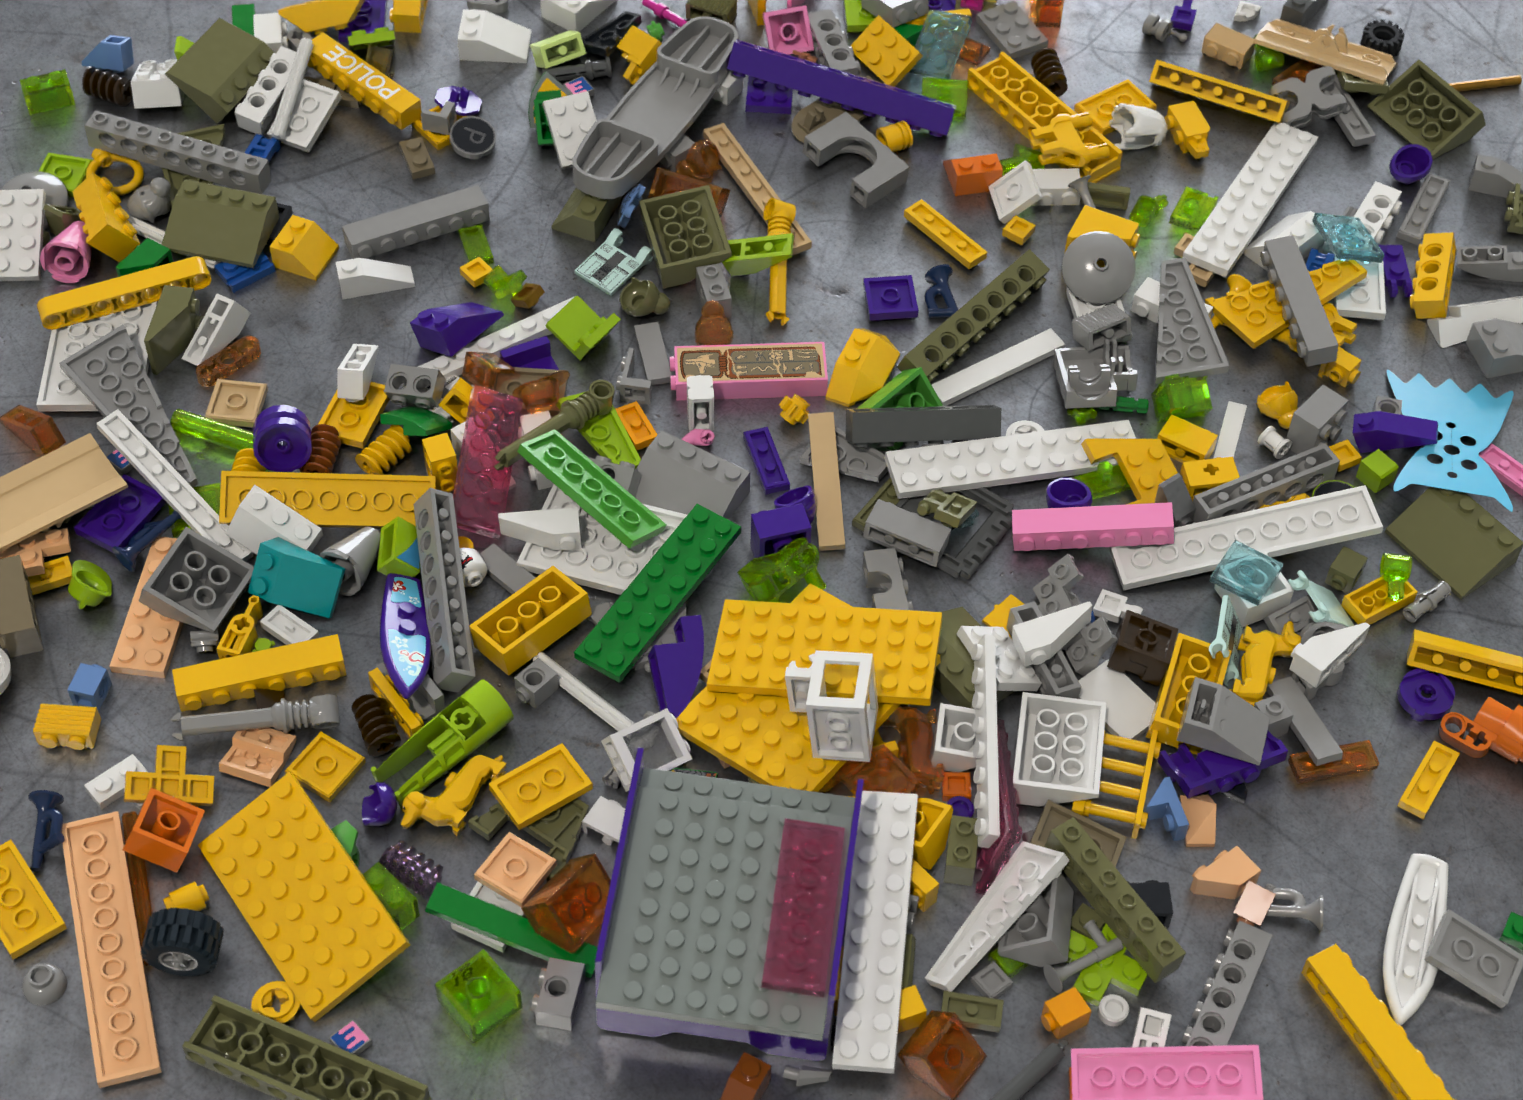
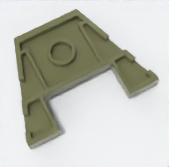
[468,798,589,886]

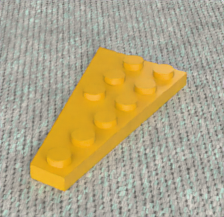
[1205,257,1367,349]

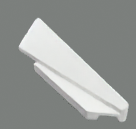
[1427,296,1523,348]

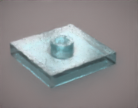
[1209,540,1284,606]

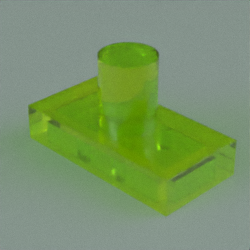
[1073,461,1131,499]

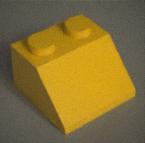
[269,215,339,281]

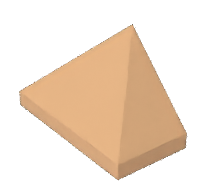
[1179,795,1216,847]

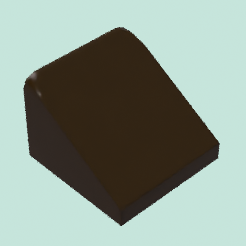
[254,689,285,709]

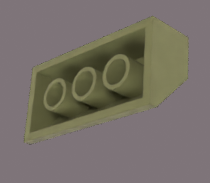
[552,187,626,242]

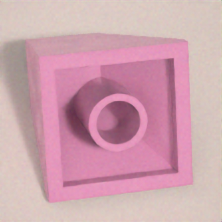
[762,5,814,55]

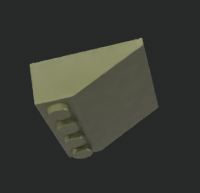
[165,17,275,123]
[1367,59,1486,160]
[162,179,279,268]
[639,185,732,289]
[1385,487,1523,600]
[933,607,1016,709]

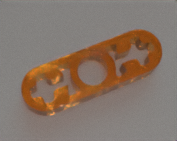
[196,336,261,387]

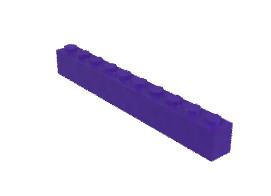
[727,40,957,137]

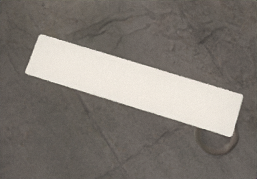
[1213,401,1247,459]

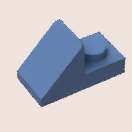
[1145,777,1189,841]

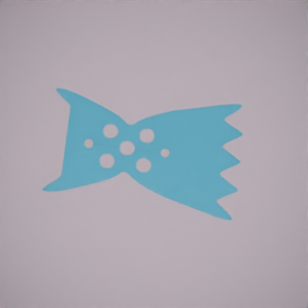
[1386,370,1514,512]

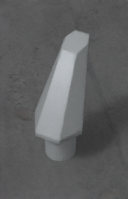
[783,1065,833,1086]

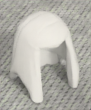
[1109,103,1168,150]

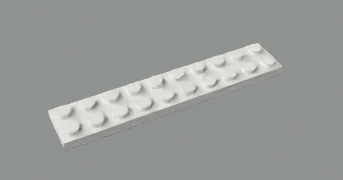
[1182,122,1319,277]
[884,420,1136,499]
[1109,485,1383,591]
[832,791,918,1074]

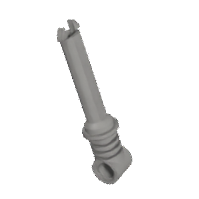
[171,695,340,741]

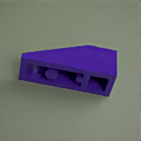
[1353,411,1438,453]

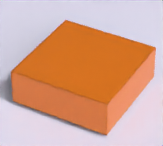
[941,772,971,801]

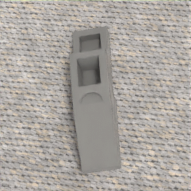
[1457,245,1523,282]

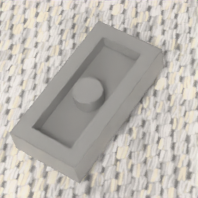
[1263,594,1319,635]

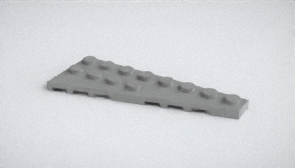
[59,325,198,488]

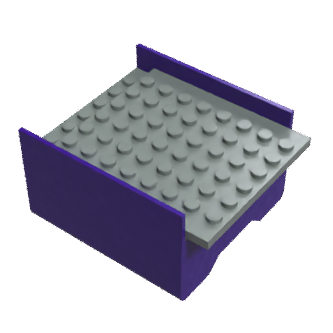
[595,748,864,1061]

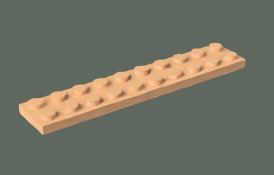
[62,811,162,1088]

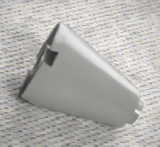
[319,526,381,596]

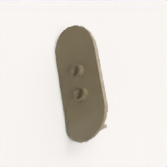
[791,76,873,143]

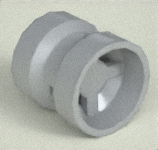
[1142,12,1173,42]

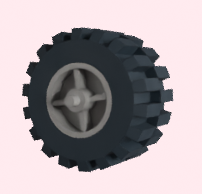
[141,908,224,976]

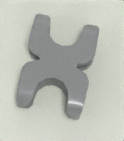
[1270,66,1348,129]

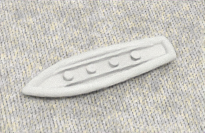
[1383,853,1449,1025]

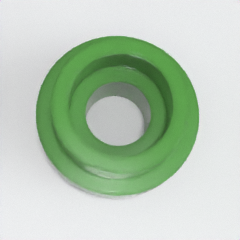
[646,20,665,42]

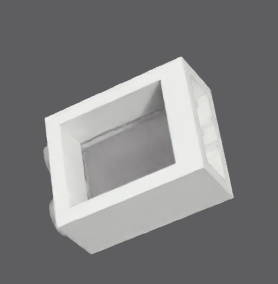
[601,708,692,792]

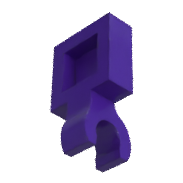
[1170,0,1197,31]

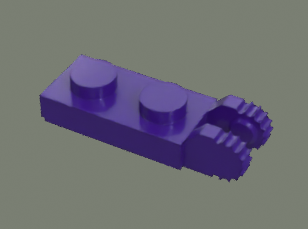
[1377,245,1413,298]

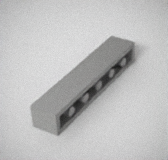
[342,185,490,259]
[1260,235,1338,367]

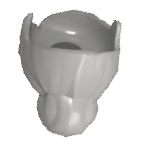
[127,177,171,224]

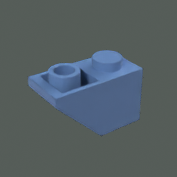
[81,35,134,73]

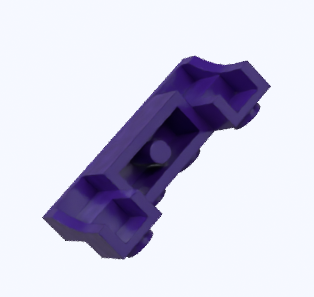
[1158,730,1288,798]

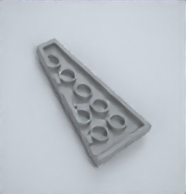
[1155,258,1229,384]

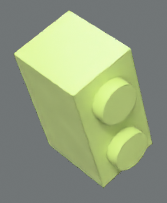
[530,30,586,69]

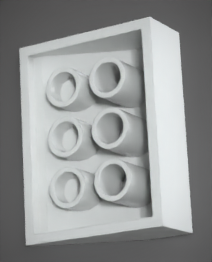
[1010,692,1107,807]

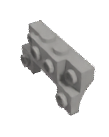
[1033,554,1118,676]

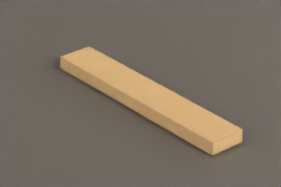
[808,412,845,551]

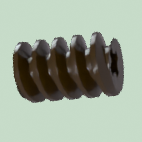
[1031,48,1068,97]
[82,66,133,107]
[351,694,401,756]

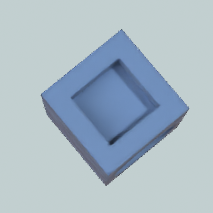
[67,663,112,711]

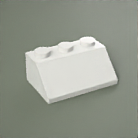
[1243,211,1329,271]
[225,485,323,555]

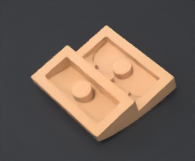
[219,728,296,787]

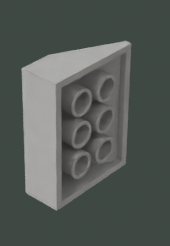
[635,430,750,520]

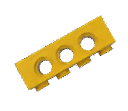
[1410,232,1457,319]

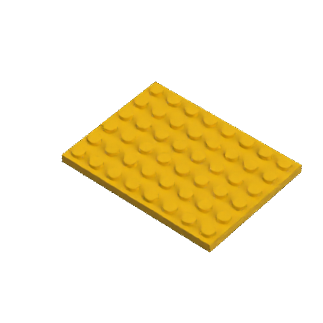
[676,583,941,792]

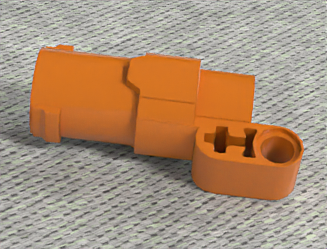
[1439,697,1523,764]

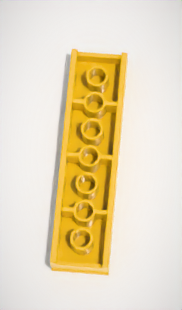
[966,51,1123,183]

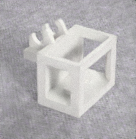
[785,650,878,762]

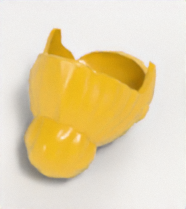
[1256,381,1298,429]

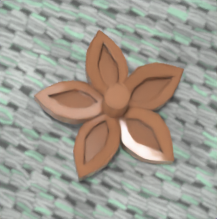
[792,50,818,63]

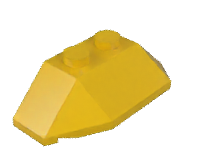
[278,0,365,34]
[825,328,900,407]

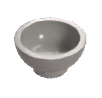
[22,963,67,1006]

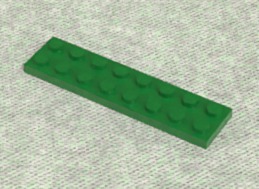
[574,504,741,683]

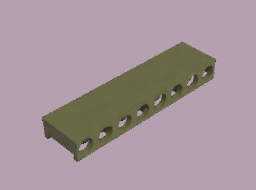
[182,995,432,1100]

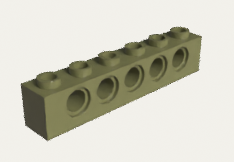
[1045,817,1186,984]

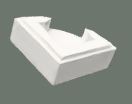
[1234,1,1261,21]

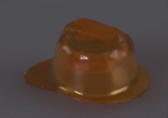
[512,370,570,414]

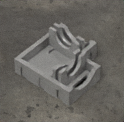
[1053,339,1138,408]

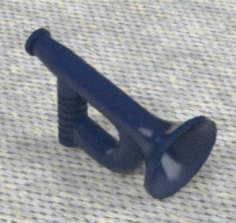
[925,264,958,318]
[112,510,181,572]
[28,790,65,872]

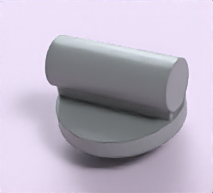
[190,629,219,653]

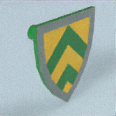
[528,71,573,128]

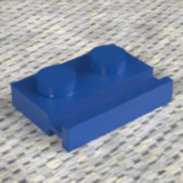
[214,252,276,293]

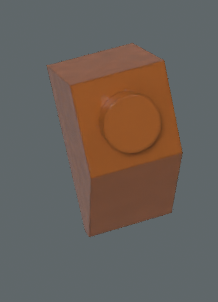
[720,1052,772,1100]

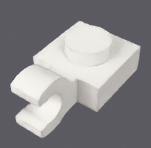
[1093,589,1143,623]

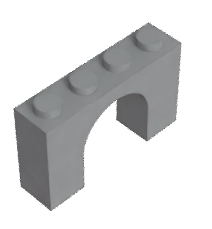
[803,112,909,209]

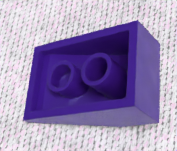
[410,302,504,357]

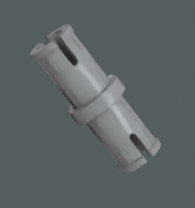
[1403,580,1452,623]

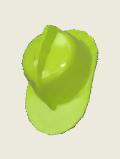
[68,560,112,610]

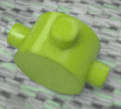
[252,638,275,652]

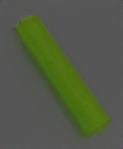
[170,408,253,452]

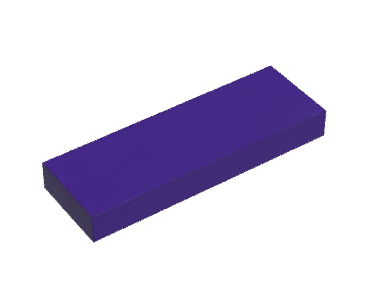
[743,427,790,495]

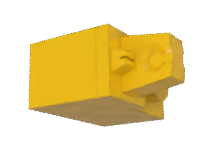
[616,25,662,85]

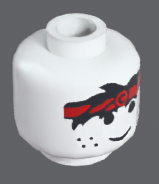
[460,547,487,587]

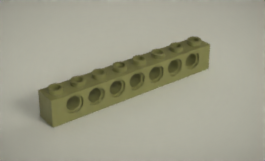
[897,249,1050,383]

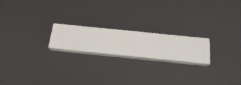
[932,328,1065,406]

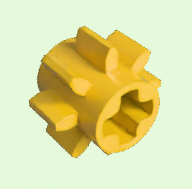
[779,394,810,426]

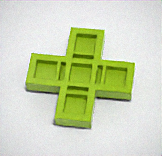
[1066,924,1148,1007]

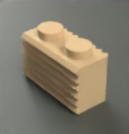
[1201,23,1255,69]

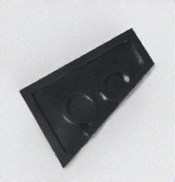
[582,11,643,57]

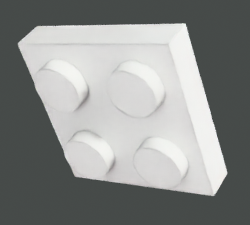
[988,160,1042,224]

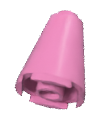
[40,221,92,283]

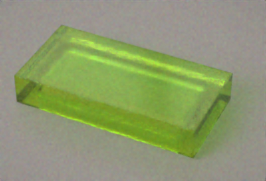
[458,224,494,265]

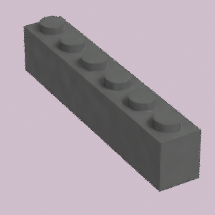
[846,405,1002,447]

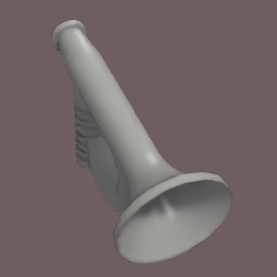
[1265,883,1323,931]

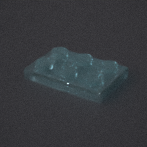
[909,10,973,79]
[1312,213,1385,264]

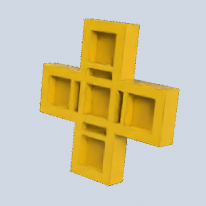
[124,745,214,806]

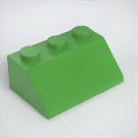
[856,367,943,451]

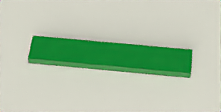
[425,882,598,979]

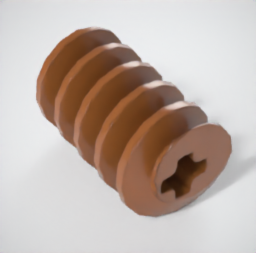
[299,424,342,473]

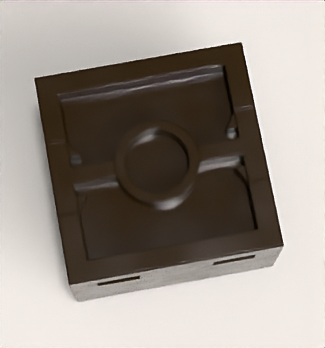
[1107,610,1178,686]

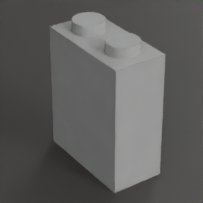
[861,0,929,28]

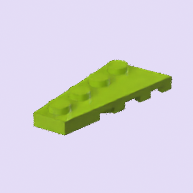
[556,392,641,469]

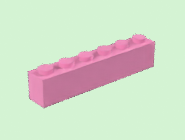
[1012,502,1174,551]

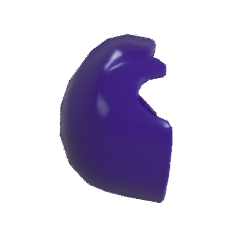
[362,782,397,826]

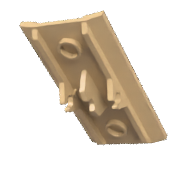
[1254,19,1398,85]
[0,433,128,552]

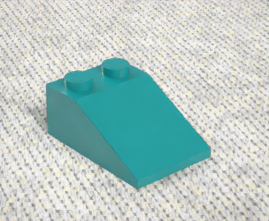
[248,537,346,618]

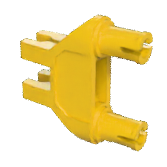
[1030,112,1109,167]
[1271,302,1357,353]

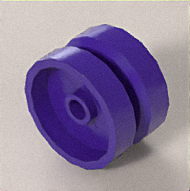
[253,405,312,472]

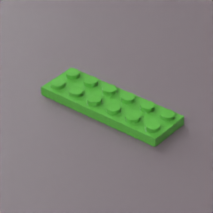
[517,429,667,549]

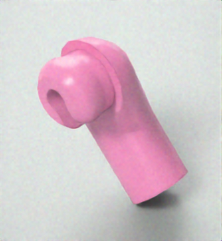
[682,429,715,446]

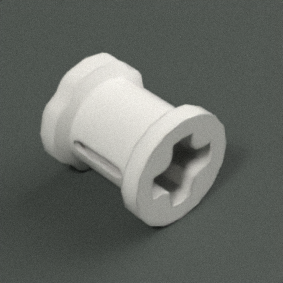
[1257,426,1292,459]

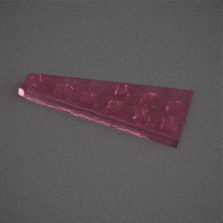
[976,718,1022,894]

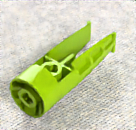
[371,679,514,809]

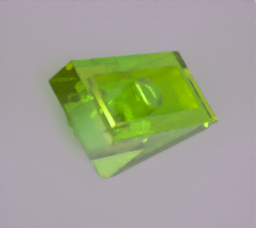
[1000,144,1045,176]

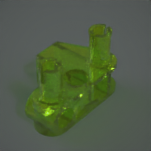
[737,538,826,603]

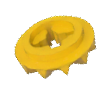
[251,981,300,1024]

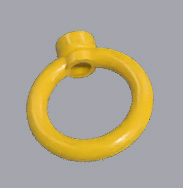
[86,148,144,196]

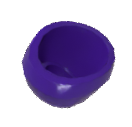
[1389,144,1432,184]
[1046,477,1093,508]
[774,485,816,524]

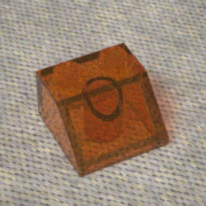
[897,1010,987,1100]

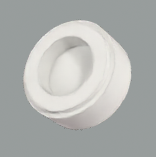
[1098,994,1129,1026]

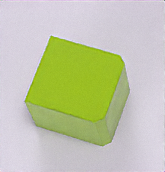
[1356,449,1399,493]

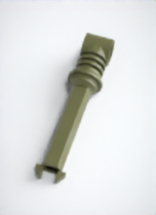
[494,380,615,470]

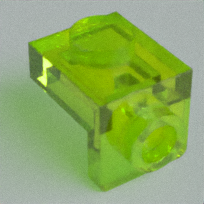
[483,265,527,299]

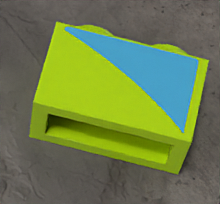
[377,517,421,577]

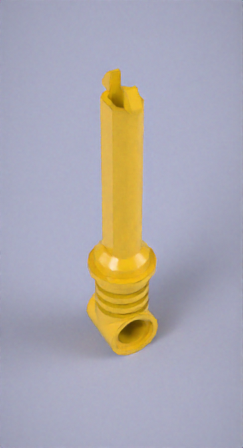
[763,198,796,326]

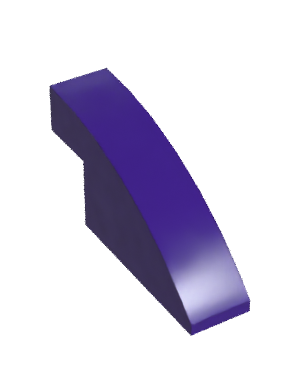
[648,615,704,718]

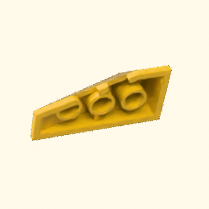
[848,796,953,870]

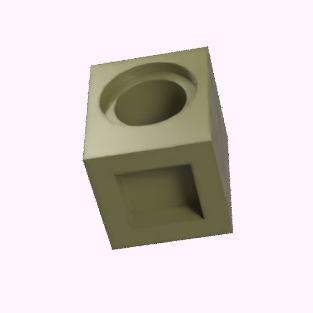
[1325,546,1368,594]

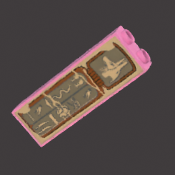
[670,342,828,401]

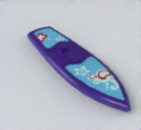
[380,573,431,699]

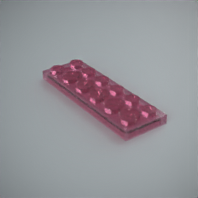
[453,385,523,539]
[761,818,845,998]

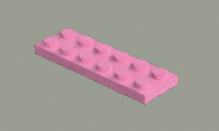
[1071,1045,1263,1100]

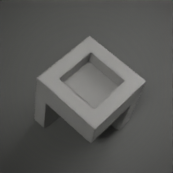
[421,101,457,135]

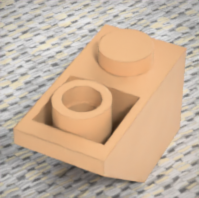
[1190,846,1261,900]

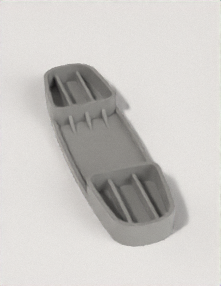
[572,16,738,199]

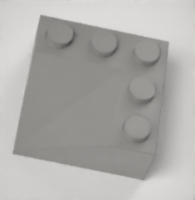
[139,527,254,633]

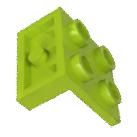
[545,296,621,360]

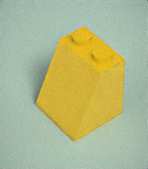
[1064,205,1141,268]

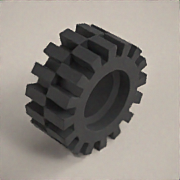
[1360,20,1404,58]

